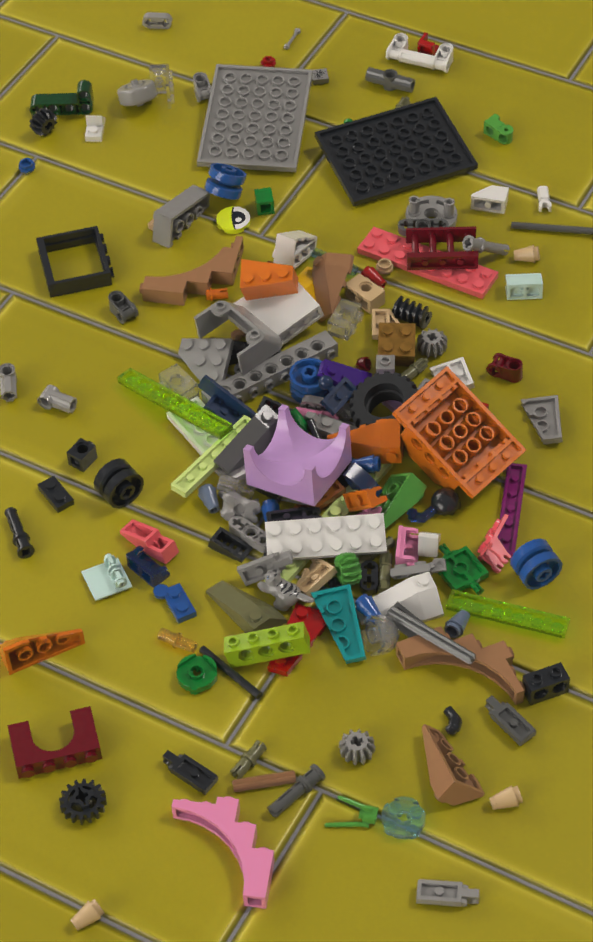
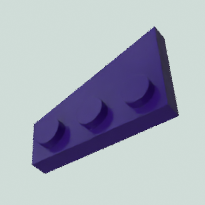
[317,359,372,387]

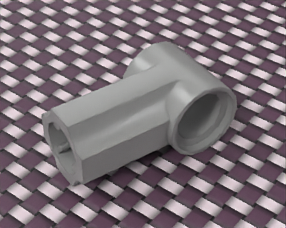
[0,363,17,402]
[37,385,77,413]

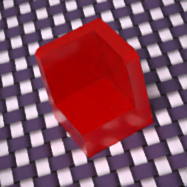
[418,32,439,56]

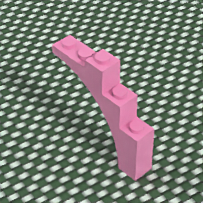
[171,796,275,909]

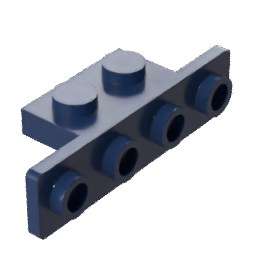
[198,375,256,429]

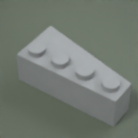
[153,185,210,248]

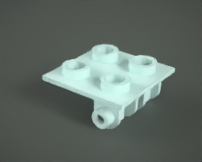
[81,553,132,601]

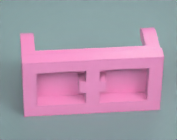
[395,525,419,566]

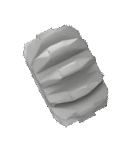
[417,328,447,358]
[339,728,375,765]

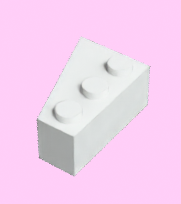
[272,230,318,269]

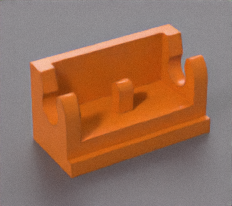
[342,486,388,512]

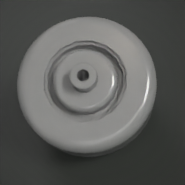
[117,79,158,106]

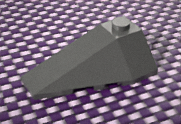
[213,404,278,474]

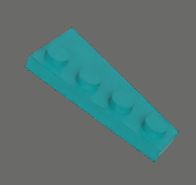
[311,584,366,664]

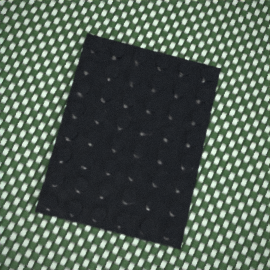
[315,97,478,206]

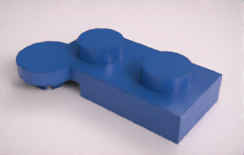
[153,583,197,624]

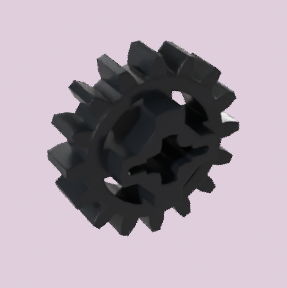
[59,779,107,825]

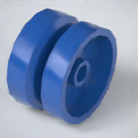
[204,163,247,200]
[289,358,329,403]
[510,538,563,590]

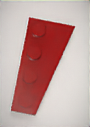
[267,603,327,677]

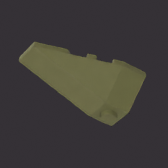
[206,580,287,633]

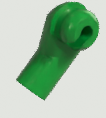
[290,408,309,433]

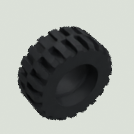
[349,372,418,432]

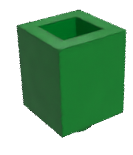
[254,187,275,216]

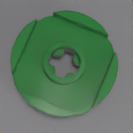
[176,654,218,695]

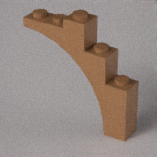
[396,626,526,705]

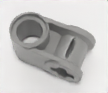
[193,72,212,102]

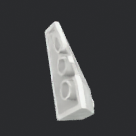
[355,571,444,625]

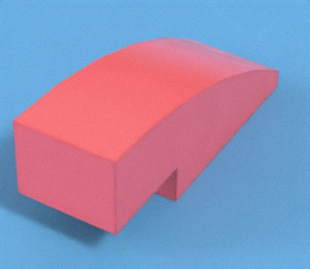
[119,519,179,564]

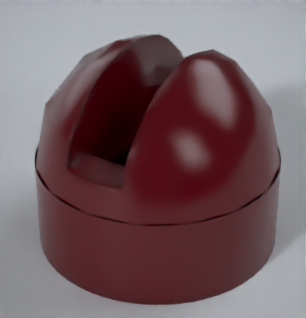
[356,356,371,371]

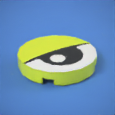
[216,206,251,234]

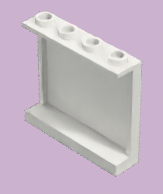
[233,282,324,346]

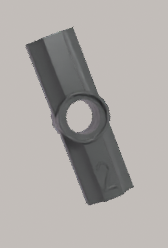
[365,67,415,93]

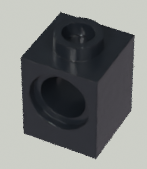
[67,438,97,472]

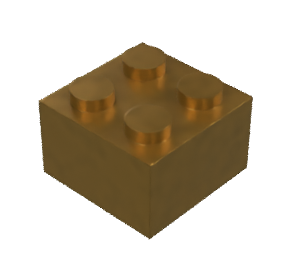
[378,322,416,366]

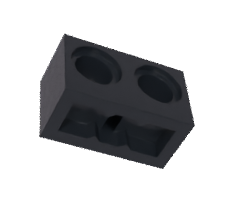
[522,662,570,706]

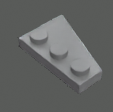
[520,395,563,444]

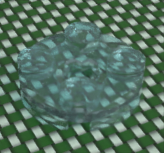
[382,797,425,839]

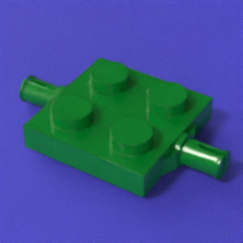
[438,543,489,595]

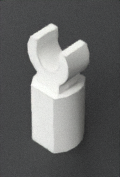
[537,186,552,212]

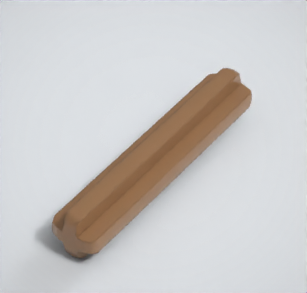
[232,770,296,792]

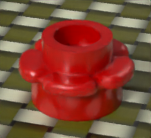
[260,56,276,67]

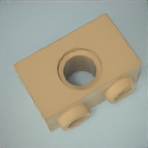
[345,273,385,314]

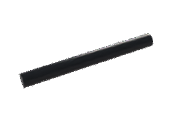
[199,646,262,699]

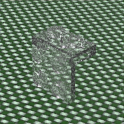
[149,64,175,109]

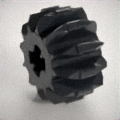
[29,108,57,136]

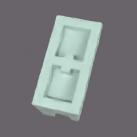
[505,273,543,300]

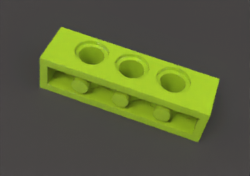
[224,622,310,668]

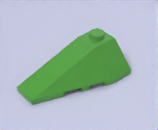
[376,472,428,529]

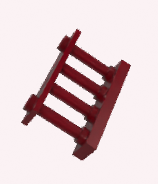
[406,226,479,270]

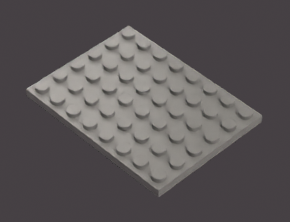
[197,64,313,172]

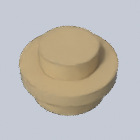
[376,258,393,274]

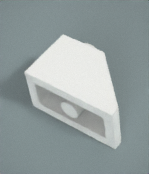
[471,185,509,214]

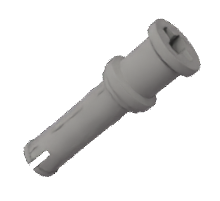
[462,235,510,256]

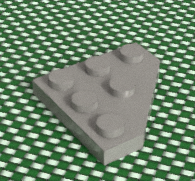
[178,338,234,383]

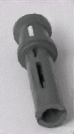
[267,764,326,818]

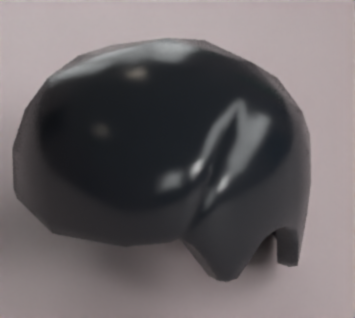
[431,488,461,516]

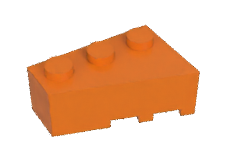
[240,259,299,300]

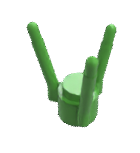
[324,795,379,828]

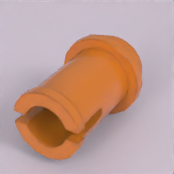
[206,288,228,302]

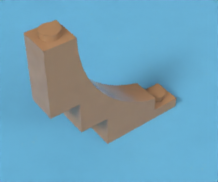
[139,236,244,306]

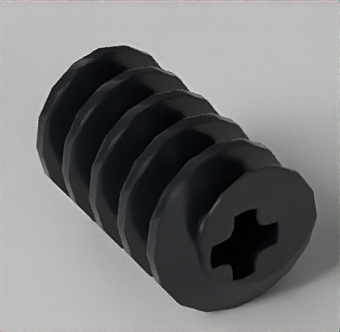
[392,296,432,329]

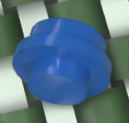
[18,158,35,173]

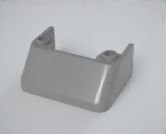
[194,301,282,375]

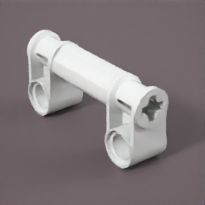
[386,33,453,73]

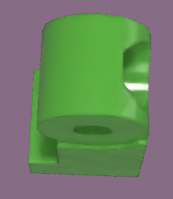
[483,114,514,144]

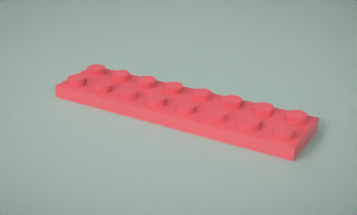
[357,227,498,299]

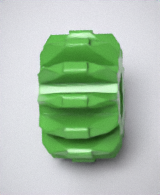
[334,552,362,586]

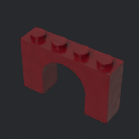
[7,706,102,779]

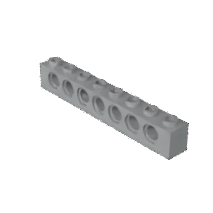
[201,330,338,405]

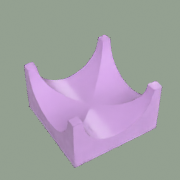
[243,404,352,507]

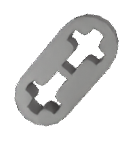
[142,12,173,29]

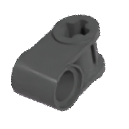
[108,291,139,324]

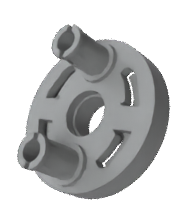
[405,196,457,228]

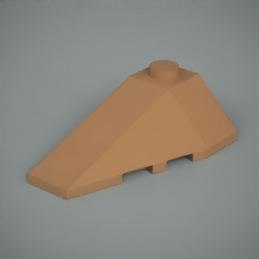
[312,252,354,323]
[422,724,485,806]

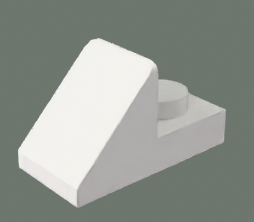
[85,115,106,142]
[418,532,441,558]

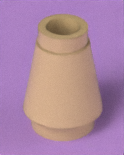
[514,245,540,263]
[489,786,523,810]
[70,899,105,930]

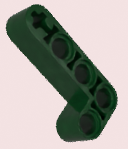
[30,80,94,115]

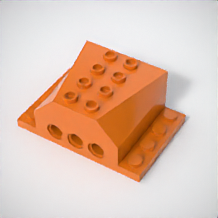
[392,366,526,499]

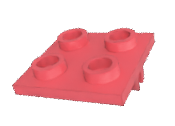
[477,514,511,573]

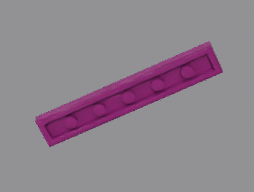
[498,463,527,559]

